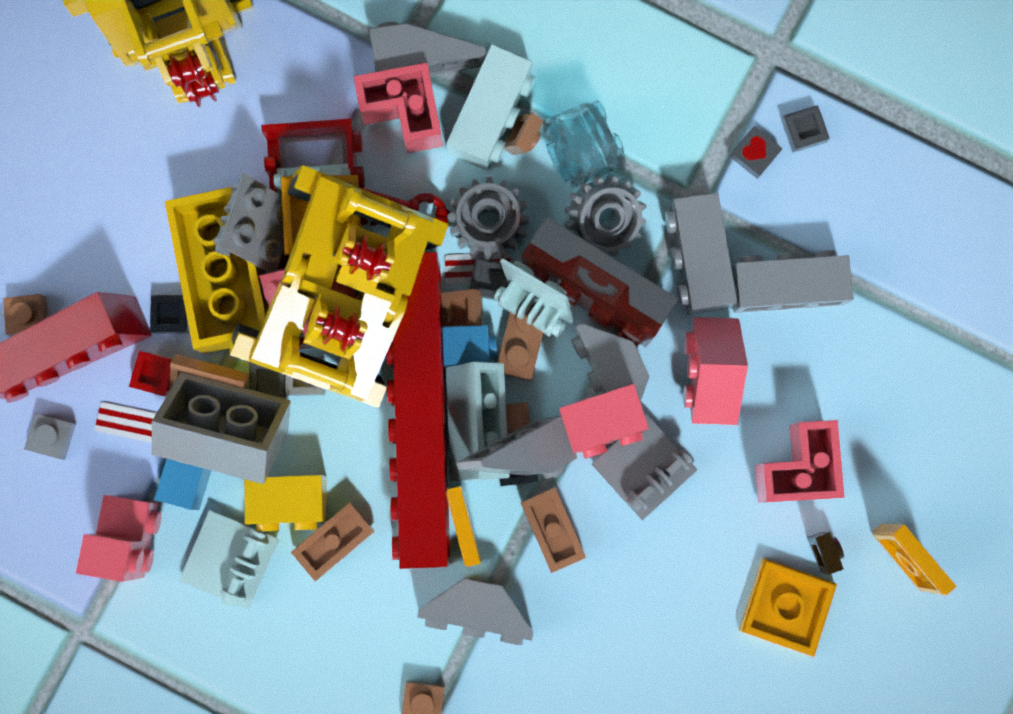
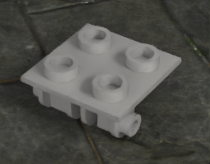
[213,173,284,272]
[591,414,698,521]

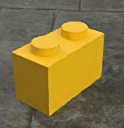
[244,475,328,532]

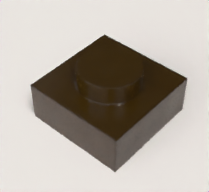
[807,532,844,575]

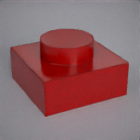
[128,351,173,397]

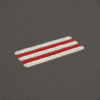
[445,252,511,284]
[94,402,156,443]

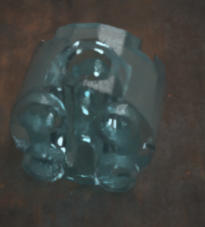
[543,100,624,189]

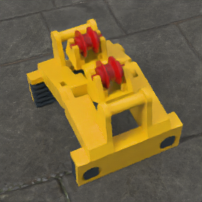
[62,0,254,108]
[229,165,449,408]

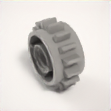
[564,173,647,256]
[448,177,529,260]

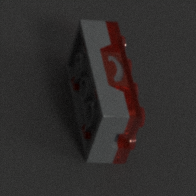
[521,217,678,348]

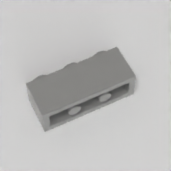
[665,192,737,315]
[732,250,854,313]

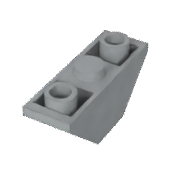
[571,323,650,402]
[417,577,533,645]

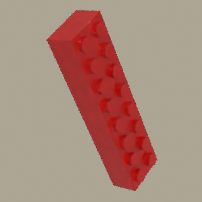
[385,252,451,569]

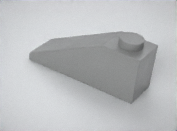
[369,22,486,75]
[456,416,577,478]

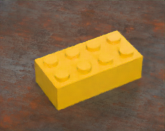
[164,187,269,354]

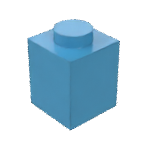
[443,325,497,369]
[154,459,211,510]

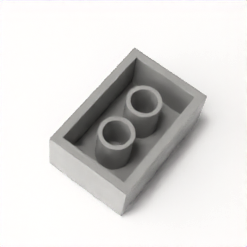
[151,372,291,484]

